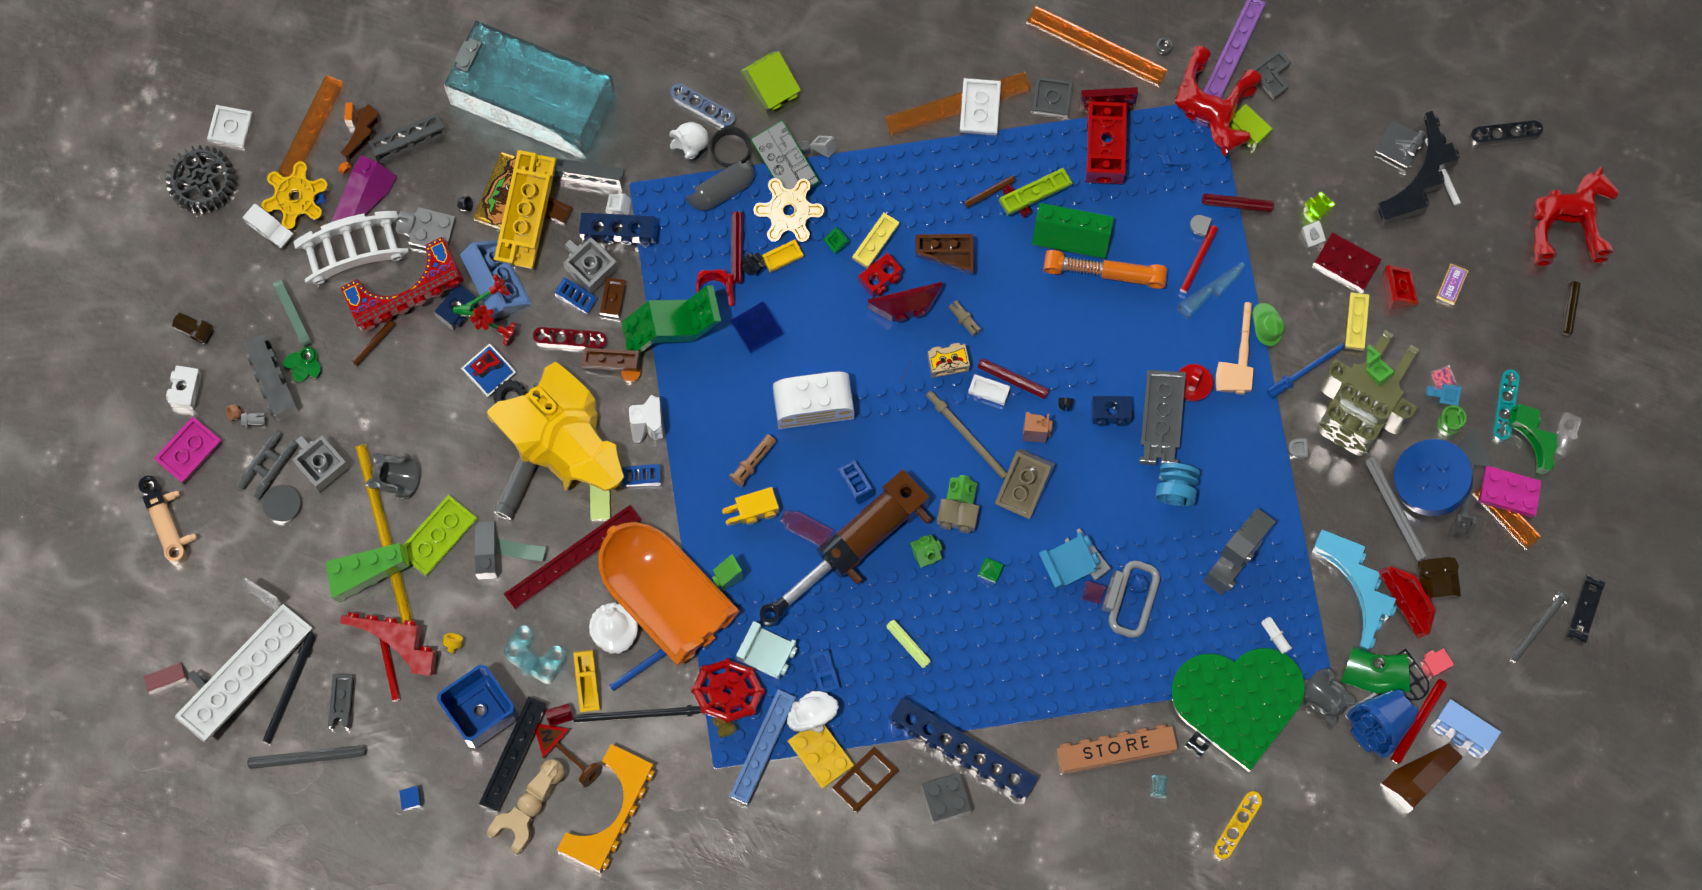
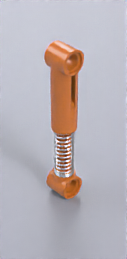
[1043,250,1167,289]

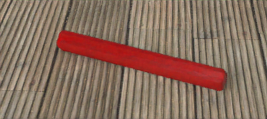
[1391,679,1447,764]

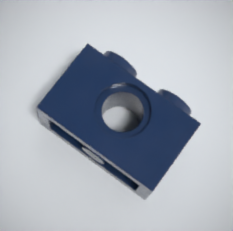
[434,285,478,331]
[1091,396,1132,426]

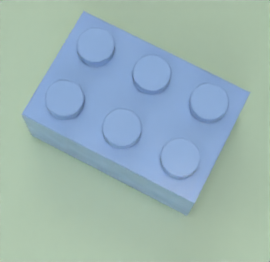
[1431,699,1501,758]

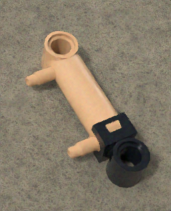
[138,475,197,566]

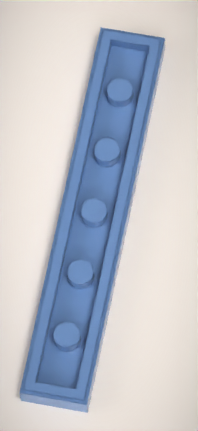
[729,689,796,805]

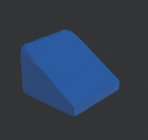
[399,786,422,810]

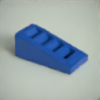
[555,277,598,314]
[838,460,874,504]
[622,464,661,487]

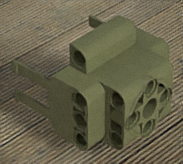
[1318,330,1419,456]

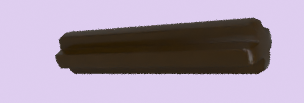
[1562,281,1581,335]

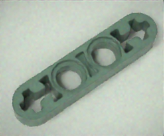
[273,280,312,347]

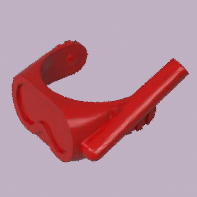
[696,269,734,306]

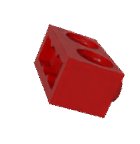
[858,252,902,298]

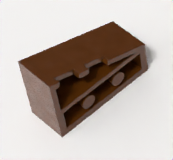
[915,234,973,275]

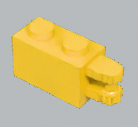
[722,487,779,526]

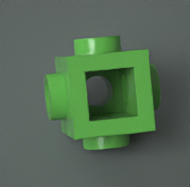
[946,475,977,504]
[910,534,942,568]

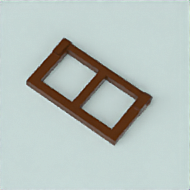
[832,747,899,813]

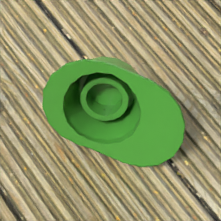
[1252,303,1285,346]

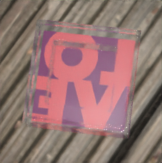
[1431,365,1457,388]

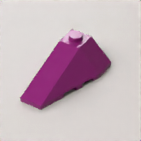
[331,155,397,222]

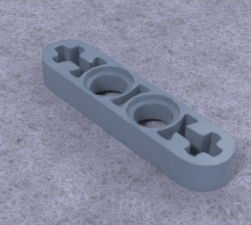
[671,83,735,128]

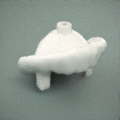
[589,602,638,654]
[787,691,839,733]

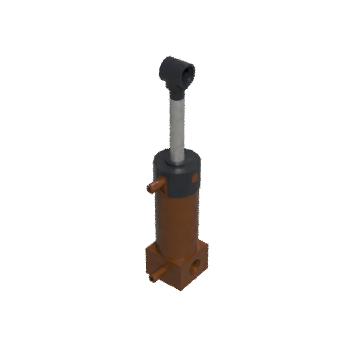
[760,469,931,627]

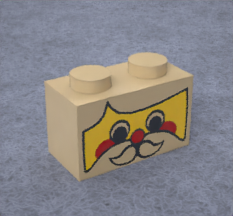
[927,343,970,378]

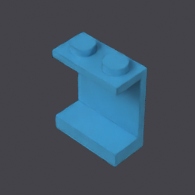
[1039,532,1101,589]

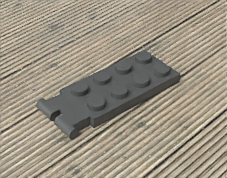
[1139,370,1186,465]

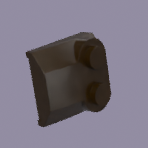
[1416,557,1461,599]

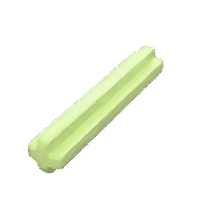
[887,620,931,668]

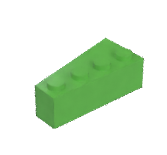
[326,543,410,603]

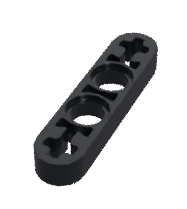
[1470,120,1543,146]

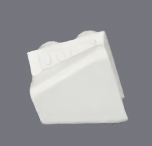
[629,395,663,443]

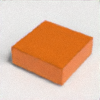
[344,102,355,127]

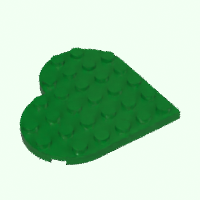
[1171,648,1305,772]

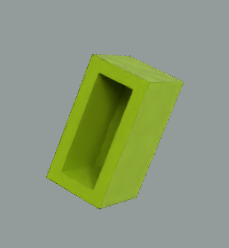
[1229,104,1273,150]

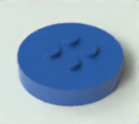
[1394,439,1473,516]

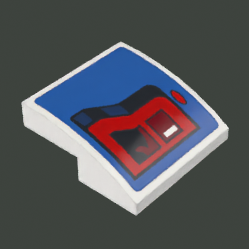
[460,344,516,397]

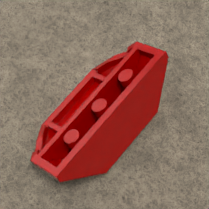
[1378,566,1436,638]

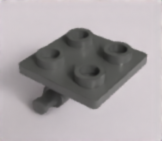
[1375,120,1426,168]

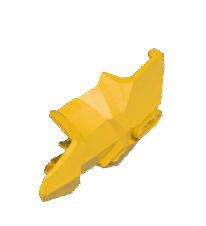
[487,362,624,491]

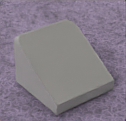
[810,135,837,157]

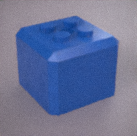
[437,665,518,748]

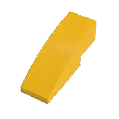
[573,649,600,712]

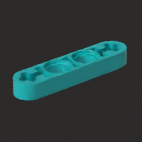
[1492,369,1519,442]

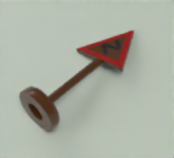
[535,724,602,787]

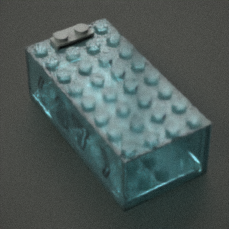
[444,21,616,160]

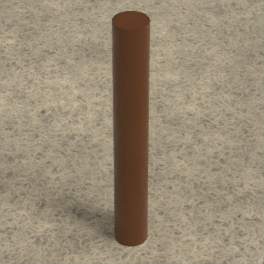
[963,175,1016,208]
[351,320,395,367]

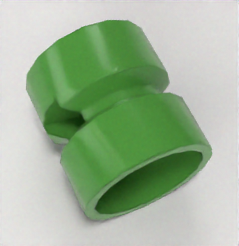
[1437,405,1467,436]

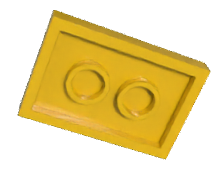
[787,724,854,789]

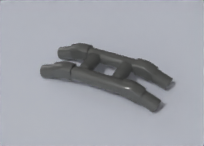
[237,430,298,499]

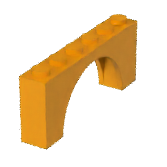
[557,744,655,873]

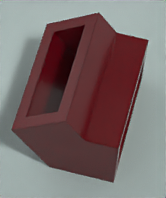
[545,703,573,727]

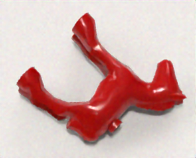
[1175,46,1262,157]
[1534,167,1619,266]

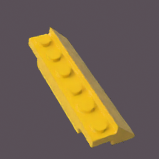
[494,150,557,269]

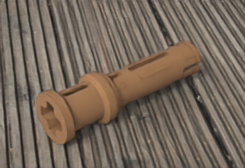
[729,434,776,487]

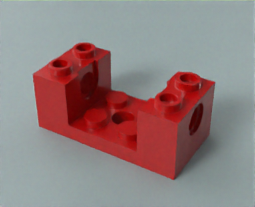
[1085,101,1127,184]

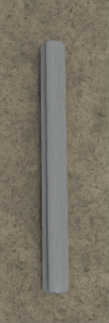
[1366,457,1427,561]

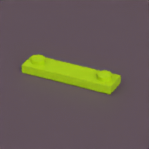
[998,168,1073,216]

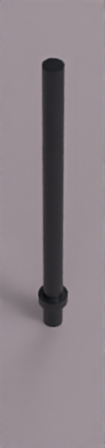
[573,705,702,723]

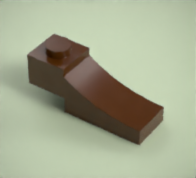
[340,104,382,162]

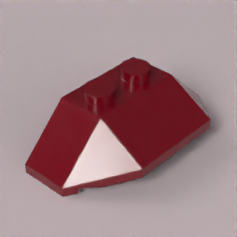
[868,282,942,322]

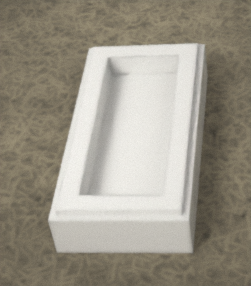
[968,374,1011,405]

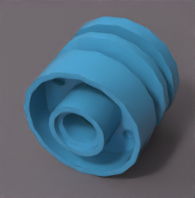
[1155,463,1200,507]

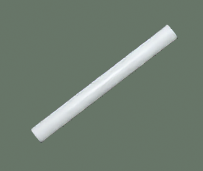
[1424,138,1461,206]

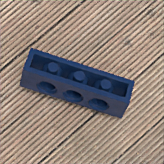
[579,212,659,246]

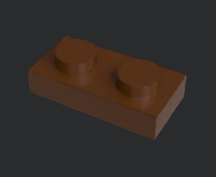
[600,277,626,318]

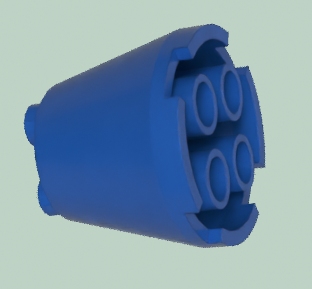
[1347,689,1418,758]

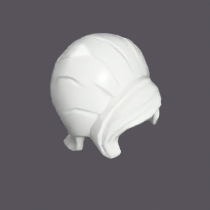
[669,122,709,159]

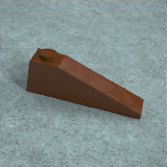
[1380,744,1463,812]

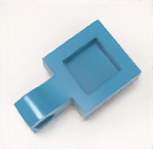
[1426,383,1462,406]

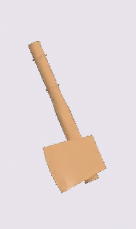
[1216,302,1253,395]

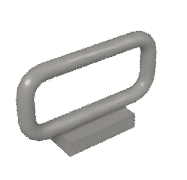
[1101,560,1160,638]

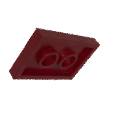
[1079,87,1138,112]
[1313,232,1382,292]

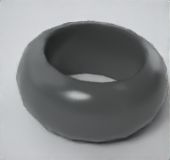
[1156,38,1173,54]

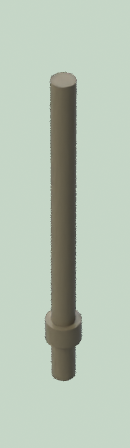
[926,390,1007,479]

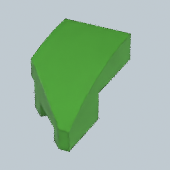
[1366,345,1394,386]

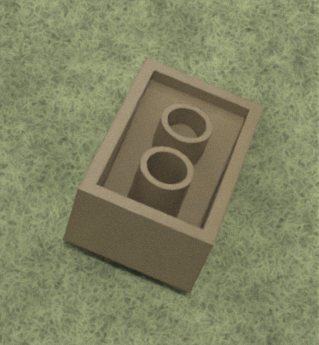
[995,448,1055,519]

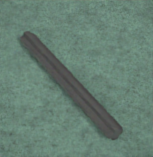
[247,745,365,769]

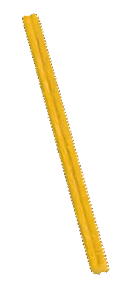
[355,444,413,623]

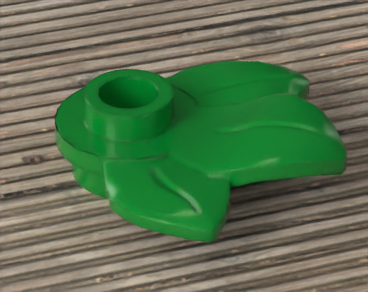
[283,347,321,383]

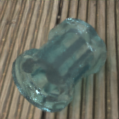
[1150,775,1169,798]

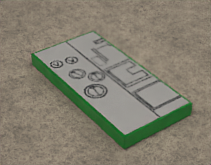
[751,120,820,190]

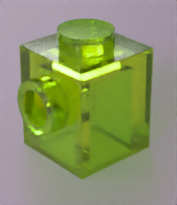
[1303,192,1335,223]

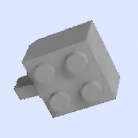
[563,238,618,294]
[292,435,349,492]

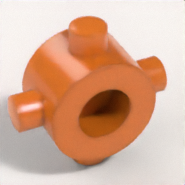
[338,161,352,175]

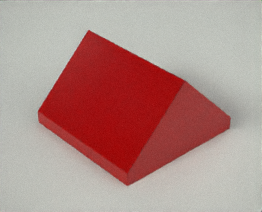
[1382,265,1418,310]

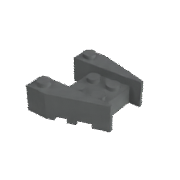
[1203,508,1276,595]

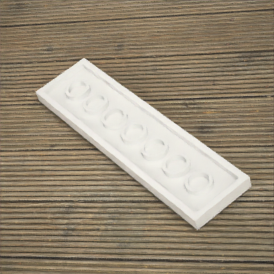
[175,604,312,743]

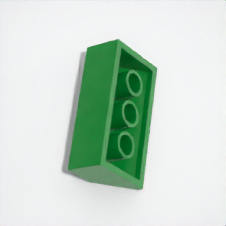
[1031,203,1114,259]

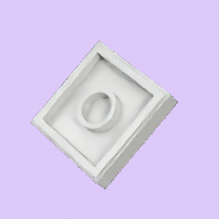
[207,105,253,148]

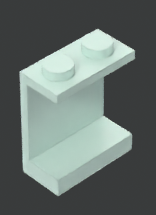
[736,621,798,679]

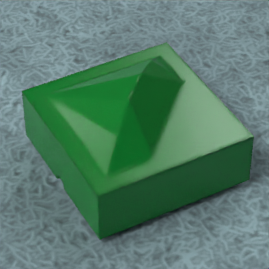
[823,227,850,254]
[978,557,1003,584]

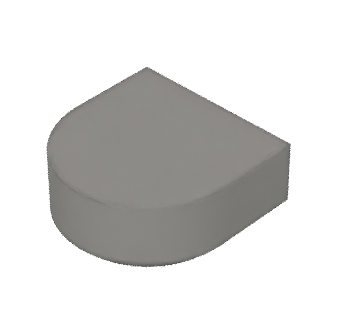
[1190,215,1212,237]
[1288,438,1308,459]

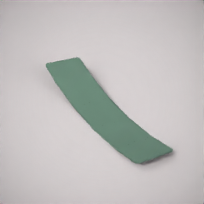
[496,538,546,561]

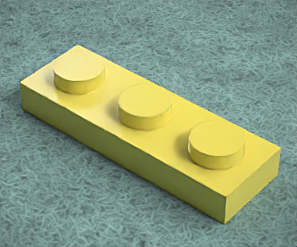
[852,213,900,268]
[1345,292,1370,351]

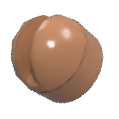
[226,405,242,421]

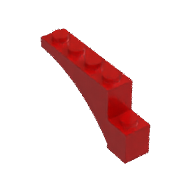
[340,612,438,676]

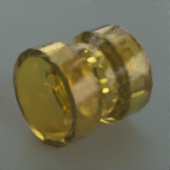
[712,717,737,738]

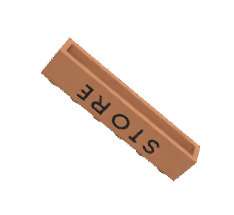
[1056,724,1177,775]

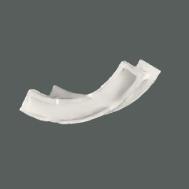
[294,211,409,285]

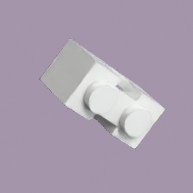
[166,365,202,410]

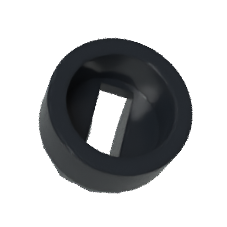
[456,196,473,211]
[1058,398,1074,412]

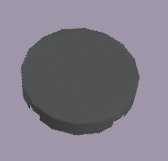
[262,485,301,523]

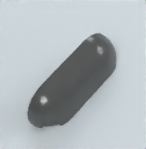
[686,160,754,211]

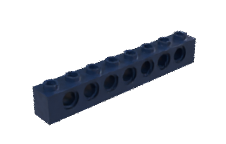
[889,697,1038,800]

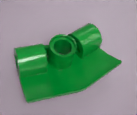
[1341,647,1410,694]

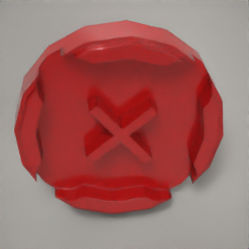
[1179,364,1213,402]

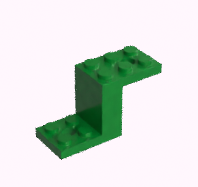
[622,285,721,353]

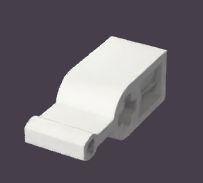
[243,203,294,249]

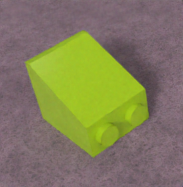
[740,51,801,110]

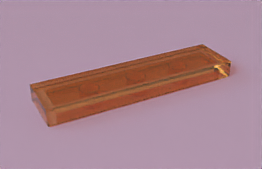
[1472,487,1541,550]

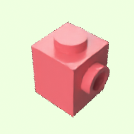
[1421,648,1454,679]

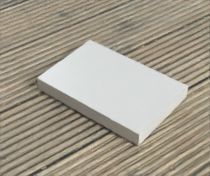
[960,78,1001,136]

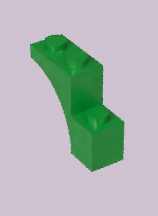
[1508,404,1558,475]

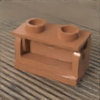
[1023,412,1052,443]

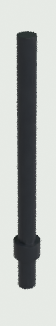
[262,633,315,744]

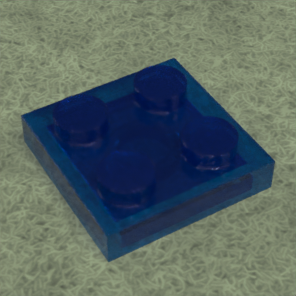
[731,301,783,353]

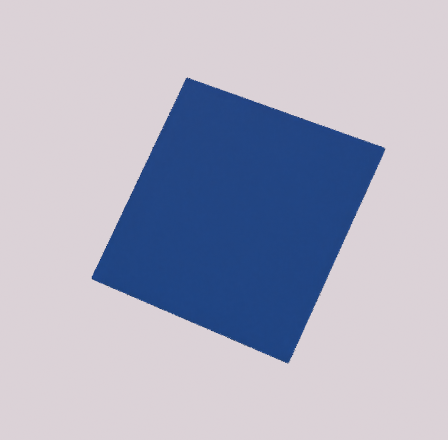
[629,105,1331,769]

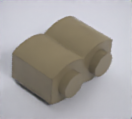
[937,499,979,534]

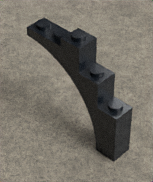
[1377,111,1460,225]

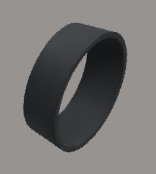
[710,126,751,168]

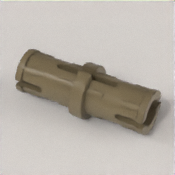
[948,300,981,337]

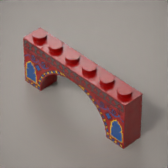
[340,237,464,331]

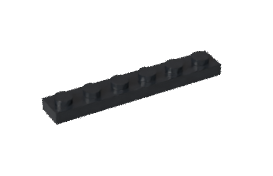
[479,696,547,813]

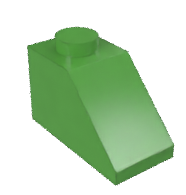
[712,554,743,591]

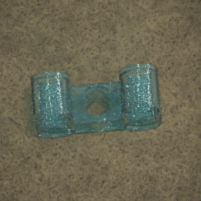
[504,626,566,683]

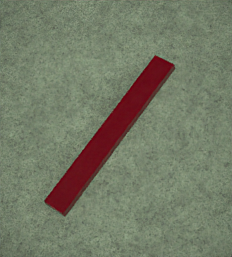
[504,505,642,610]

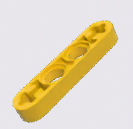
[1213,791,1262,860]

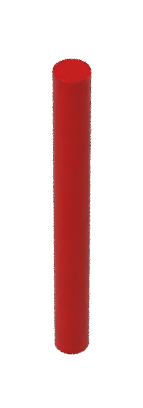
[1180,225,1218,293]
[379,638,400,702]

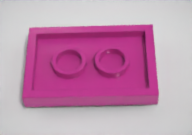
[154,416,222,484]
[1479,466,1542,518]

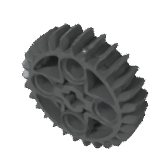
[165,145,236,214]

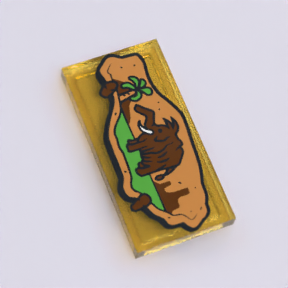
[473,152,516,230]

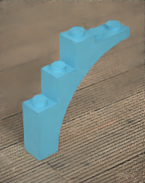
[1313,530,1397,651]

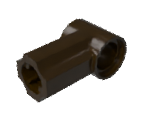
[172,312,213,344]

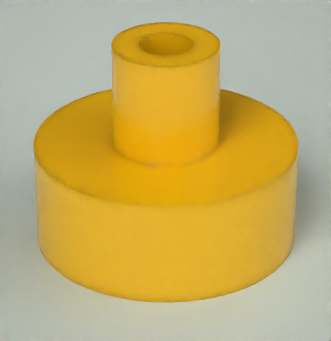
[443,633,463,653]

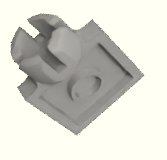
[395,207,455,248]

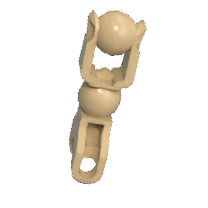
[487,759,564,855]

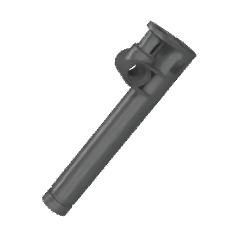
[494,383,552,520]

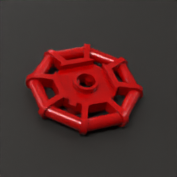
[691,658,765,724]

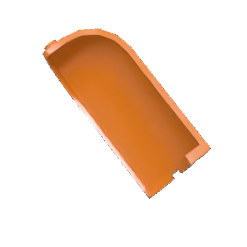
[598,522,739,666]

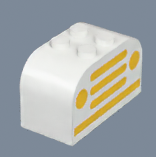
[773,372,854,430]

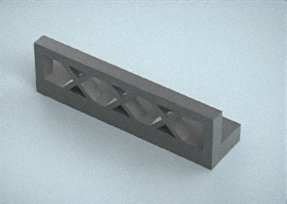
[368,113,446,162]
[553,158,624,188]

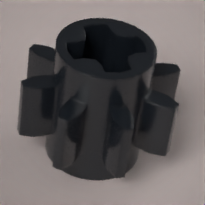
[741,252,765,276]

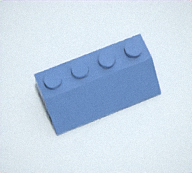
[460,240,531,319]

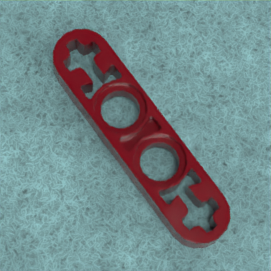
[533,327,607,350]

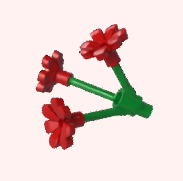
[453,274,516,346]

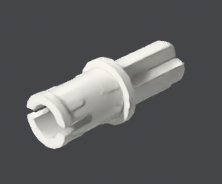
[1261,617,1292,654]

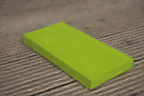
[403,494,478,577]

